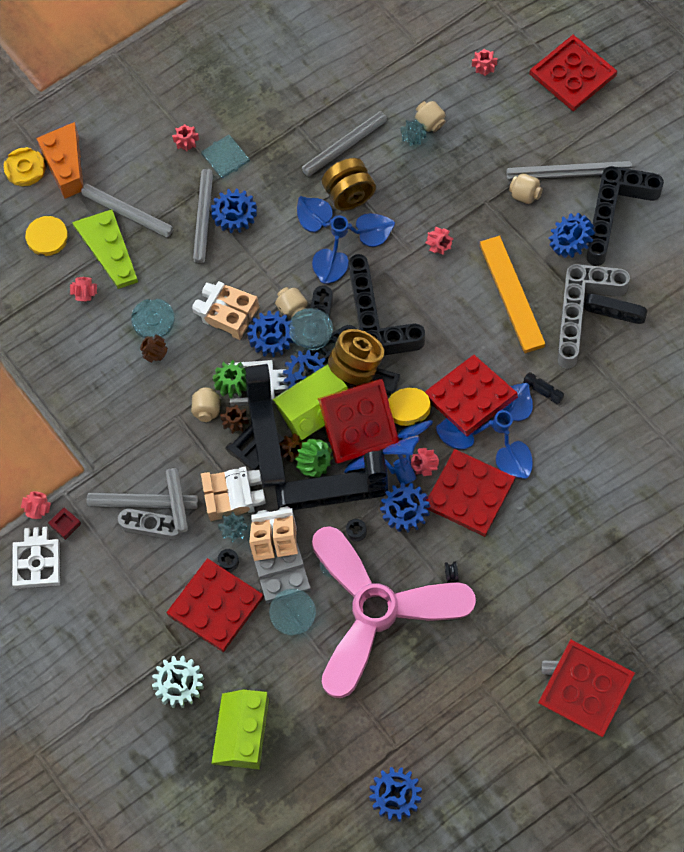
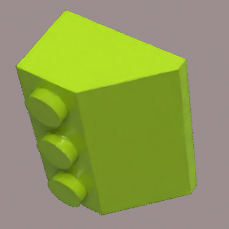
[273,364,348,440]
[212,690,269,769]

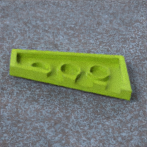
[72,209,138,289]

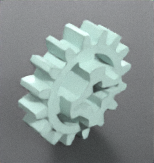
[152,656,204,708]

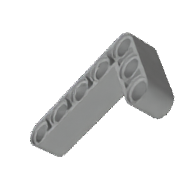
[557,264,630,369]

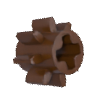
[140,334,168,363]
[220,404,249,434]
[279,433,306,463]

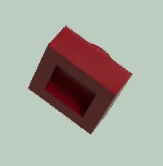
[48,507,81,540]

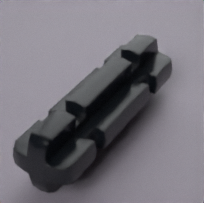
[523,372,564,404]

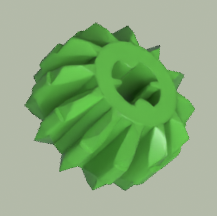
[213,360,247,399]
[295,439,333,477]

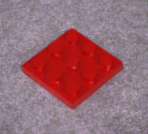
[529,35,617,112]
[425,355,518,436]
[318,379,399,464]
[426,449,515,537]
[166,558,264,653]
[538,639,635,737]

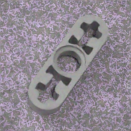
[118,509,183,540]

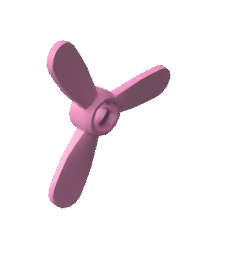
[312,527,476,698]

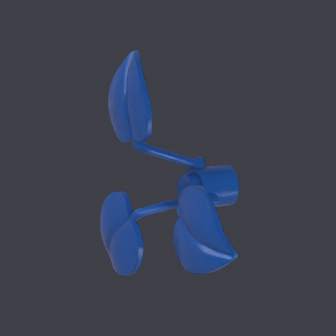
[297,196,395,284]
[436,383,533,479]
[344,420,433,485]

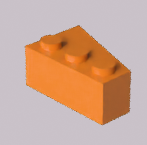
[37,122,83,199]

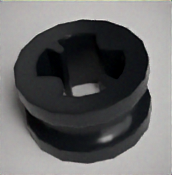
[346,519,367,542]
[218,549,239,572]
[444,561,459,583]

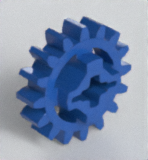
[211,189,257,233]
[549,213,595,258]
[247,311,295,357]
[282,350,326,389]
[380,482,431,533]
[369,767,422,822]

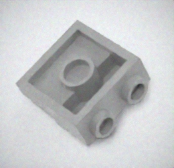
[254,544,311,604]

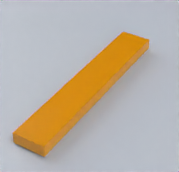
[480,236,545,354]

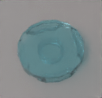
[131,298,175,338]
[289,308,333,350]
[269,589,316,636]

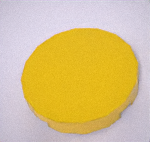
[3,147,46,187]
[25,216,68,256]
[388,388,431,426]

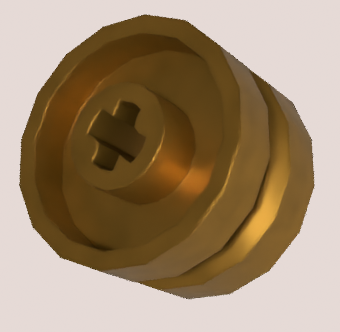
[322,158,376,211]
[328,329,384,385]

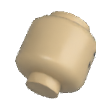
[415,101,446,132]
[509,173,543,204]
[275,287,308,320]
[191,388,221,422]

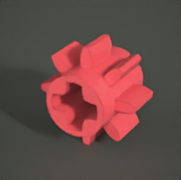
[472,49,498,76]
[172,124,199,151]
[425,227,453,255]
[70,277,97,301]
[411,448,439,476]
[21,491,51,519]

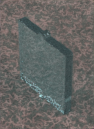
[201,135,250,178]

